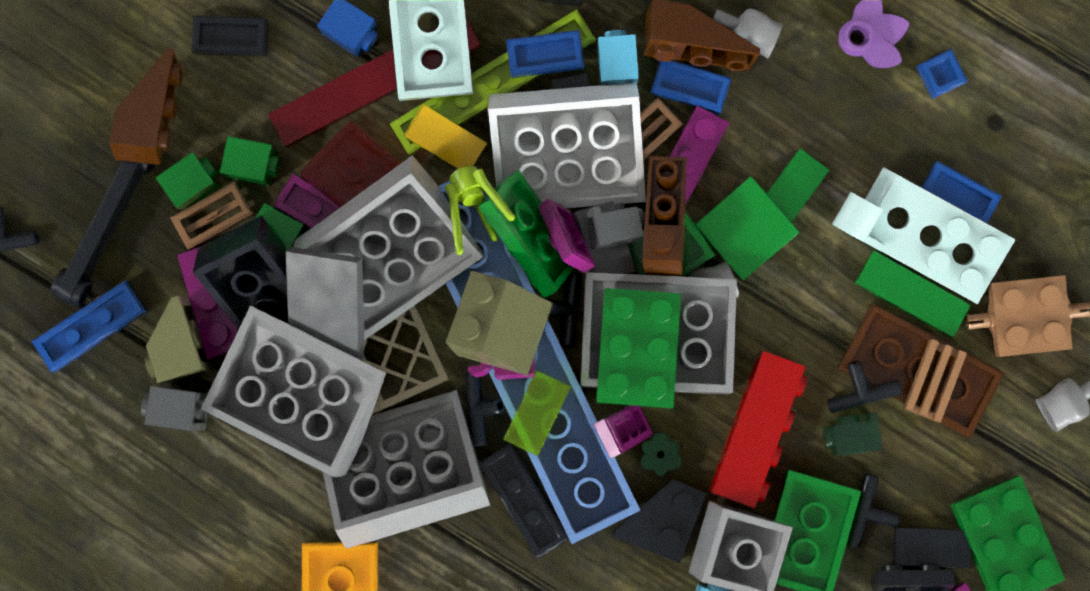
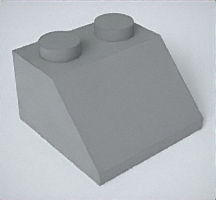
[688,501,793,591]

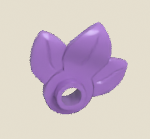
[838,0,909,68]

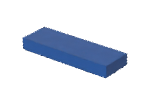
[31,280,148,373]

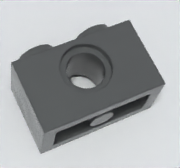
[141,386,208,431]

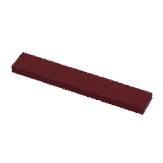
[268,19,481,148]

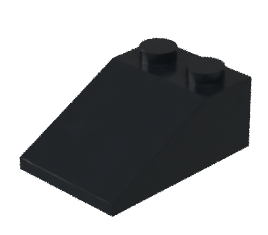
[193,215,288,330]

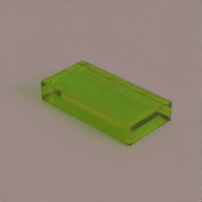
[503,370,571,456]

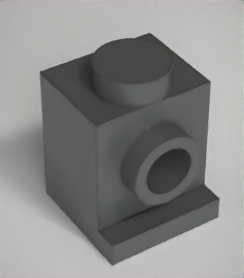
[584,203,645,250]

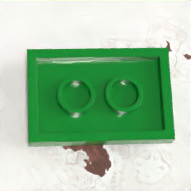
[478,169,574,298]
[596,288,681,409]
[773,470,861,591]
[950,476,1065,591]

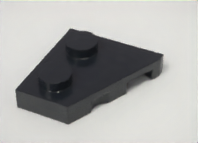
[612,479,707,563]

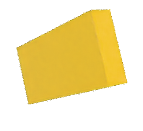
[404,104,487,169]

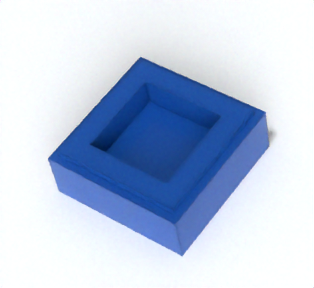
[916,49,968,99]

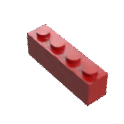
[708,351,808,509]

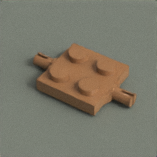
[965,275,1090,357]

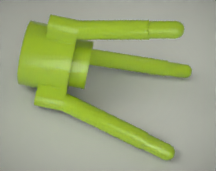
[444,166,515,255]

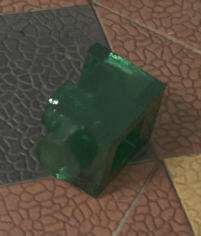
[822,412,883,456]

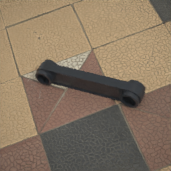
[51,161,156,307]

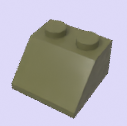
[446,271,552,376]
[144,295,216,384]

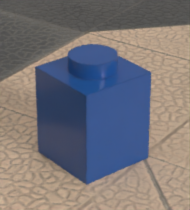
[317,0,379,57]

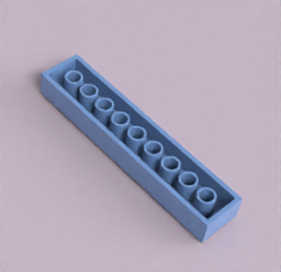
[438,181,640,544]

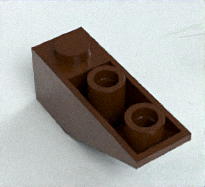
[643,0,760,71]
[109,48,183,165]
[642,156,687,277]

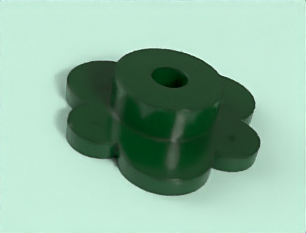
[640,432,681,476]

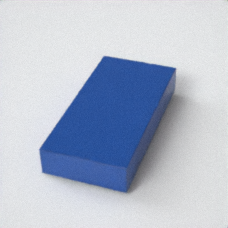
[506,30,584,78]
[650,60,731,115]
[921,161,1002,224]

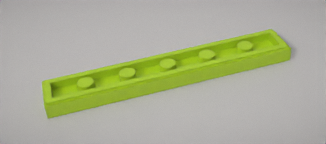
[390,9,596,156]

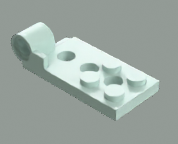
[389,0,473,101]
[832,167,1015,304]

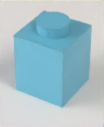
[597,30,639,85]

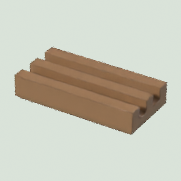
[640,98,683,161]
[170,182,254,251]
[903,339,967,423]

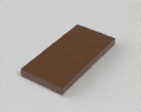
[837,303,1004,438]

